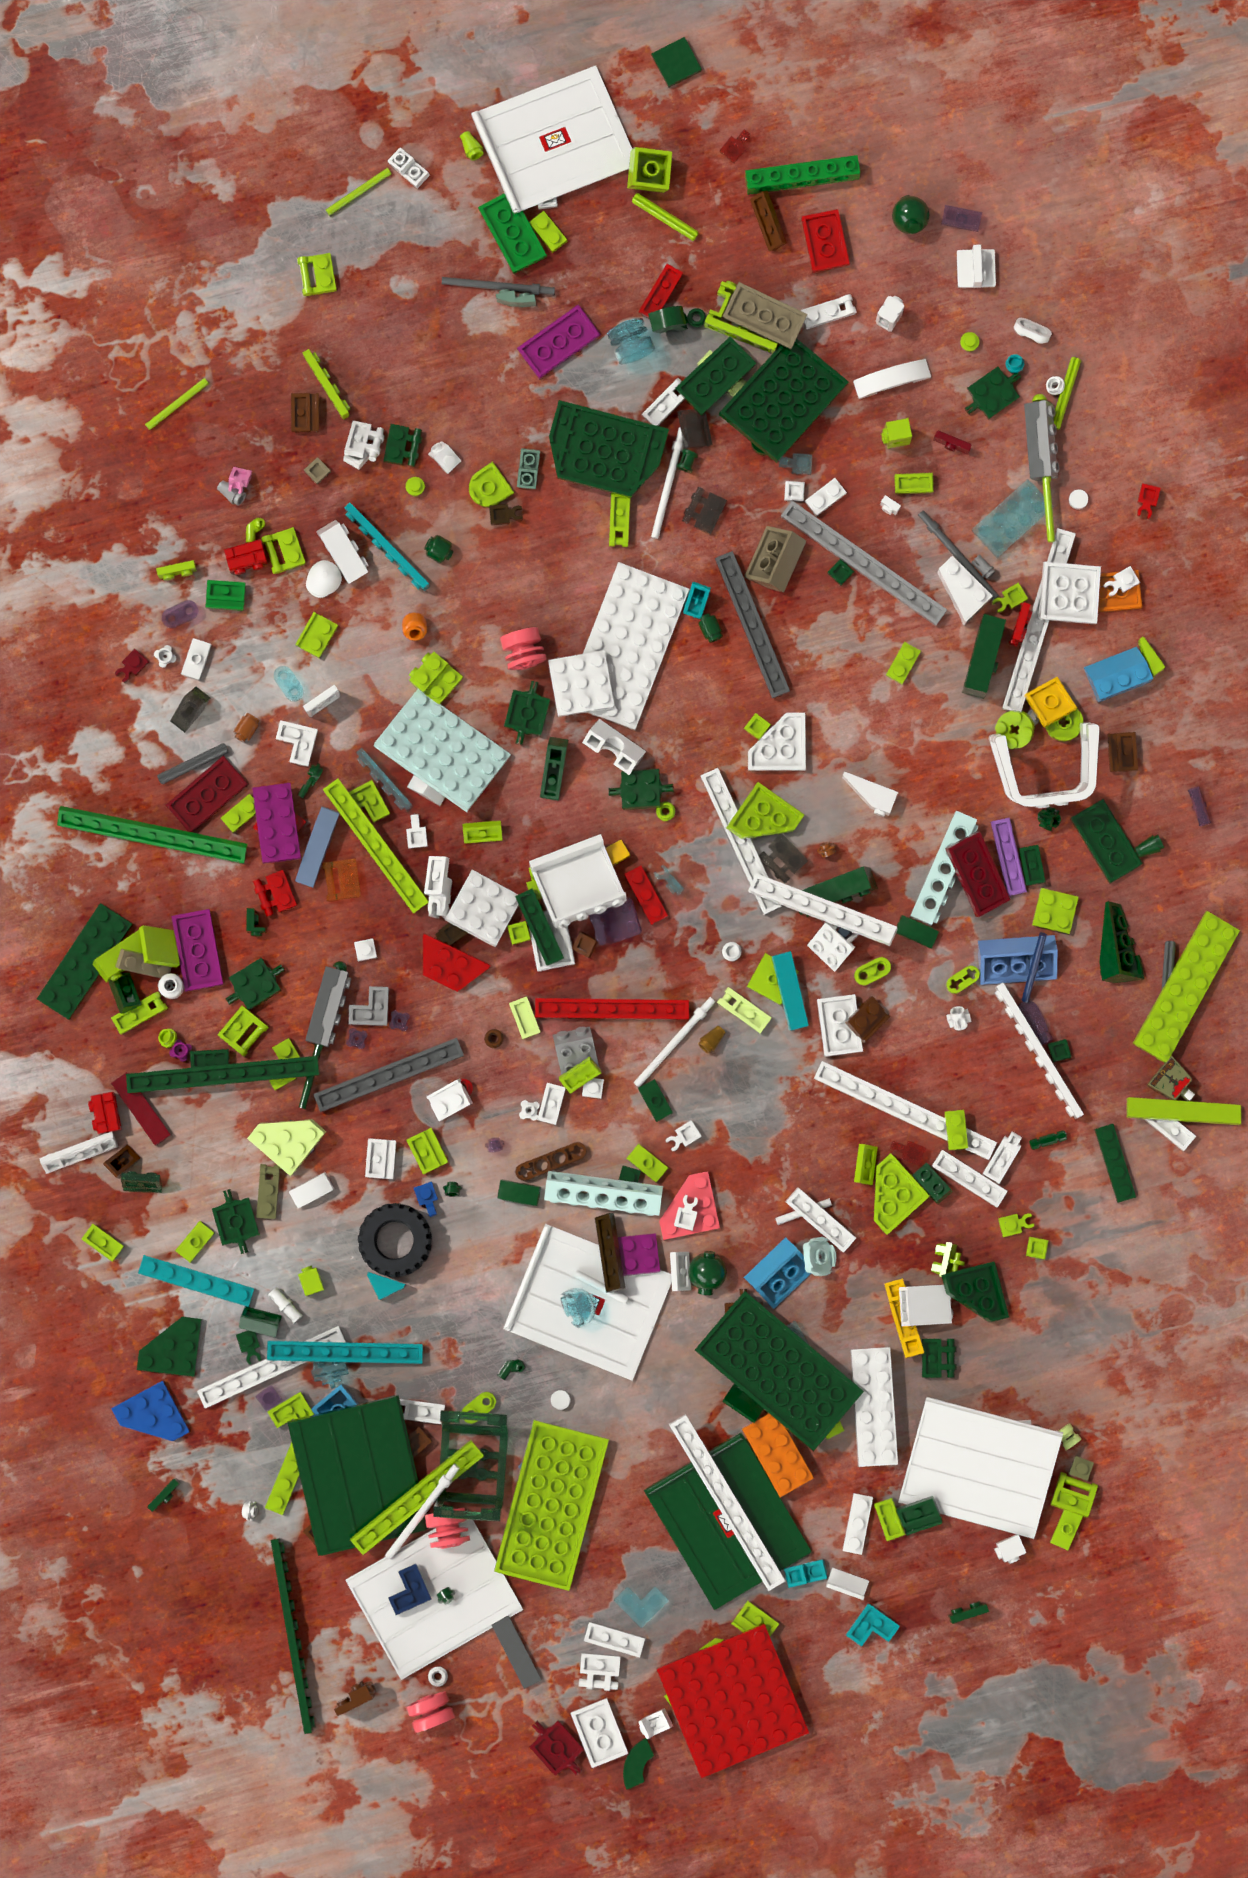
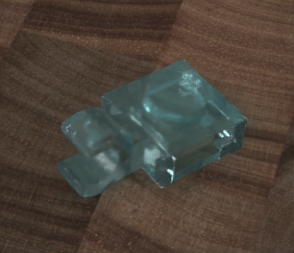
[779,453,812,475]
[654,865,684,895]

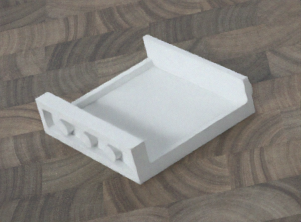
[529,834,627,928]

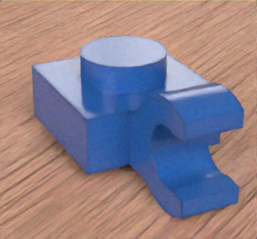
[414,1181,438,1217]

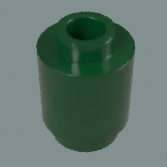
[698,613,723,643]

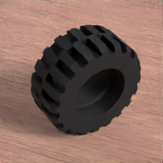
[358,1203,432,1277]

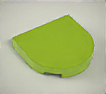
[469,462,514,507]

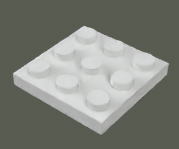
[1039,562,1101,624]
[548,650,615,717]
[445,870,518,947]

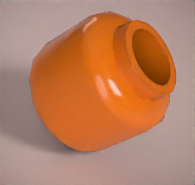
[402,612,427,641]

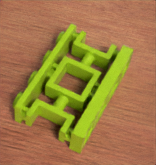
[704,281,778,354]

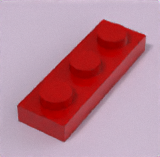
[638,263,683,320]
[624,866,668,925]

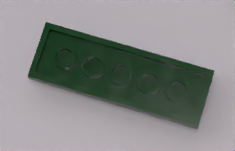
[37,903,133,1020]

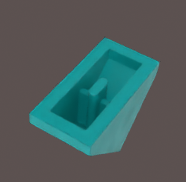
[683,582,711,619]
[367,1272,406,1300]

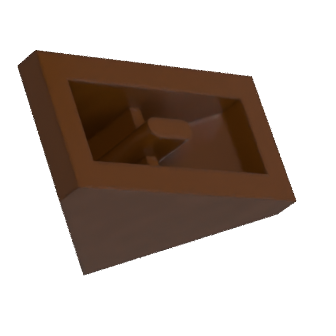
[103,1144,140,1179]

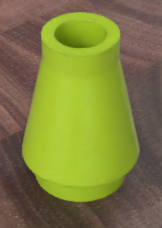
[460,131,483,161]

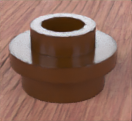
[484,1029,504,1048]

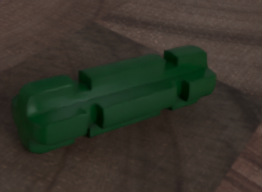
[1029,1130,1067,1150]

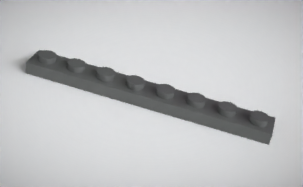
[715,551,790,699]
[314,1038,464,1112]

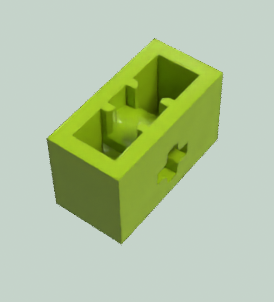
[881,418,912,449]

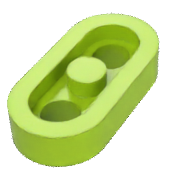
[854,957,891,986]
[462,1392,496,1424]

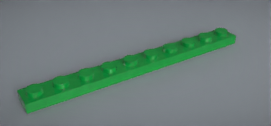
[57,806,248,864]

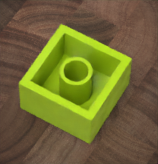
[627,147,672,193]

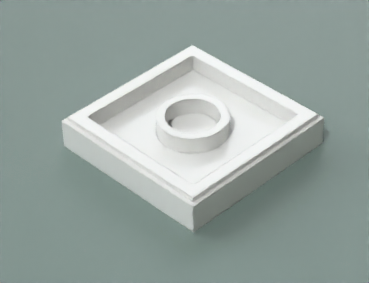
[303,685,341,717]

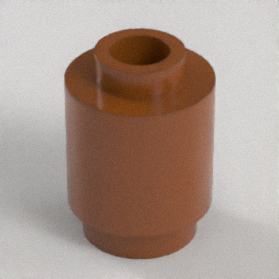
[233,713,259,742]

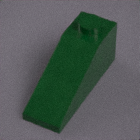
[540,737,569,801]

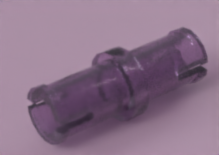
[1188,787,1211,827]

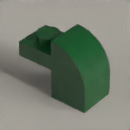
[648,306,688,334]

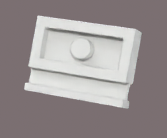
[427,1079,473,1121]
[365,1139,396,1179]

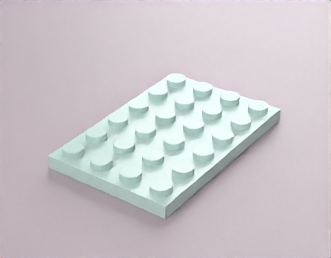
[374,689,511,812]

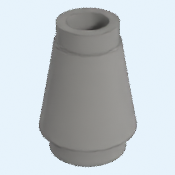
[217,480,246,506]

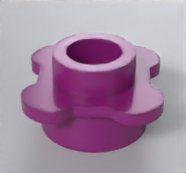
[169,1039,192,1062]

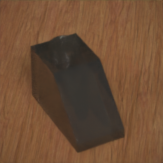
[170,686,211,733]

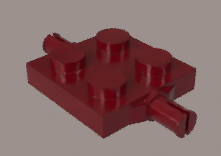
[529,1720,584,1776]

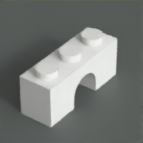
[582,719,646,775]

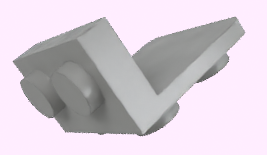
[553,1027,599,1075]

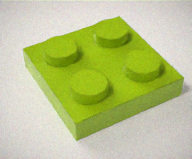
[1032,888,1078,935]

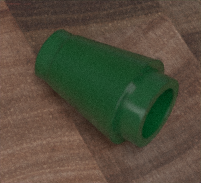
[1135,834,1164,858]

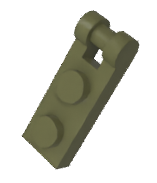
[256,1164,280,1219]

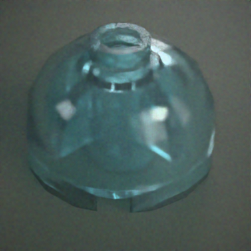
[561,1288,597,1328]

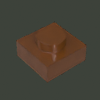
[572,932,598,958]

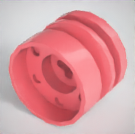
[500,627,547,670]
[425,1507,470,1549]

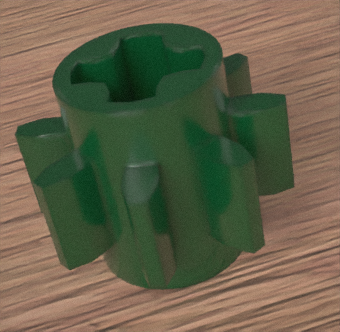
[1037,806,1061,831]

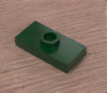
[190,1049,230,1068]
[638,1079,673,1122]
[147,1478,181,1512]

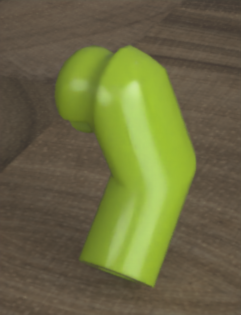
[246,518,265,543]

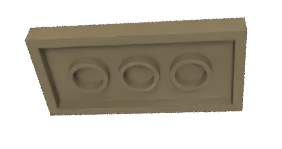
[722,282,808,349]

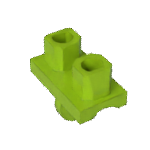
[931,1242,965,1277]

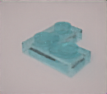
[614,1586,669,1628]

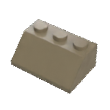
[744,526,806,592]

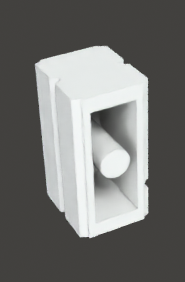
[876,296,904,332]

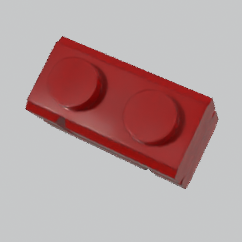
[224,539,268,575]
[88,1092,122,1135]

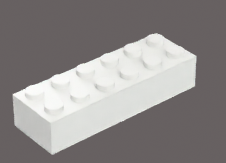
[850,1347,898,1467]

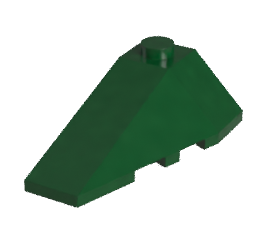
[1099,901,1144,983]

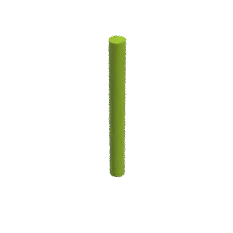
[325,168,392,216]
[145,378,209,430]

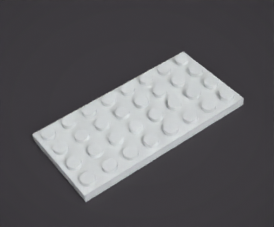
[583,562,689,731]

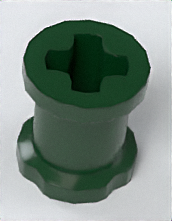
[676,449,698,473]

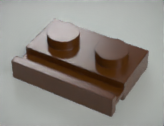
[291,393,319,432]
[1107,732,1138,772]
[845,996,890,1043]

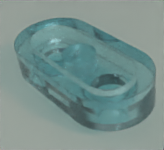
[274,666,304,702]

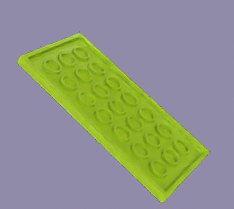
[494,1420,609,1591]

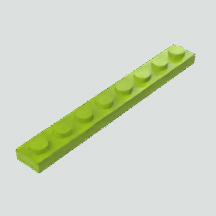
[323,778,429,913]
[350,1440,484,1555]

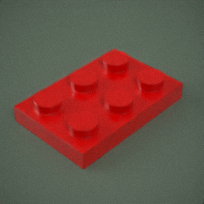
[801,209,850,273]

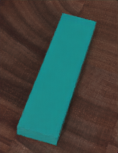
[771,951,809,1031]

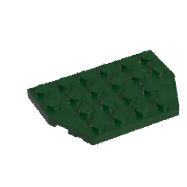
[549,400,669,498]

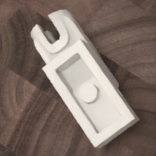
[424,856,452,918]

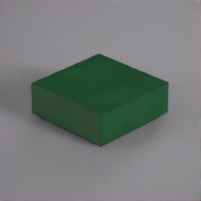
[827,559,854,586]
[1047,1039,1072,1062]

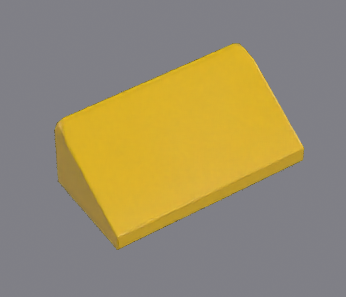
[605,840,630,866]

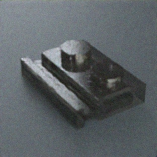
[677,409,713,449]

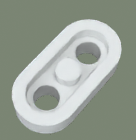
[1014,318,1052,344]

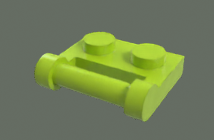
[297,253,337,296]
[261,527,306,574]
[218,1006,269,1057]
[1050,1472,1098,1518]

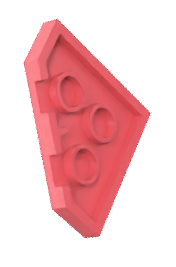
[659,1171,720,1240]

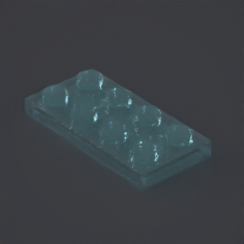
[971,479,1054,558]

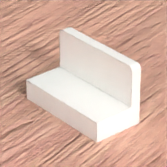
[826,1567,869,1600]

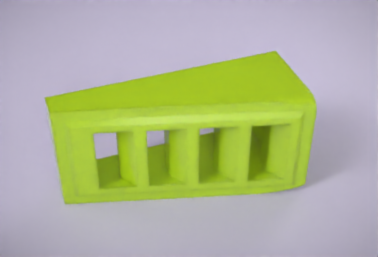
[1138,637,1165,677]

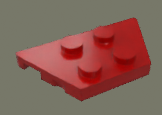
[422,933,490,992]

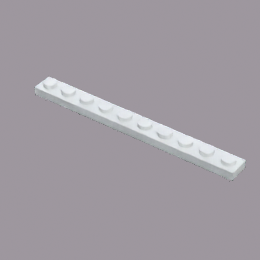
[1002,528,1075,712]
[814,1061,997,1160]
[669,1414,785,1591]

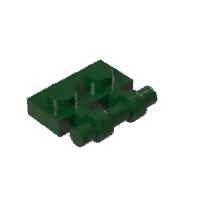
[383,424,423,467]
[922,1339,957,1378]

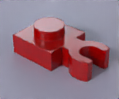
[1137,483,1161,519]

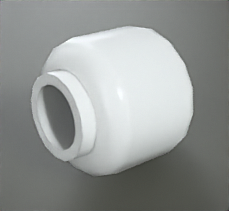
[158,973,184,999]

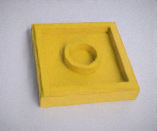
[1024,676,1077,728]

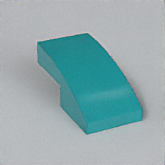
[784,1559,828,1588]

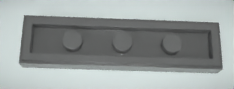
[492,1616,541,1689]

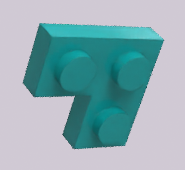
[846,1603,900,1647]

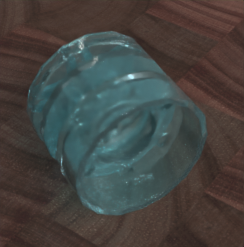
[607,318,655,364]

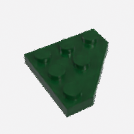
[941,1261,1009,1323]
[137,1317,202,1377]

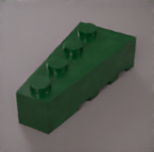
[799,866,878,917]

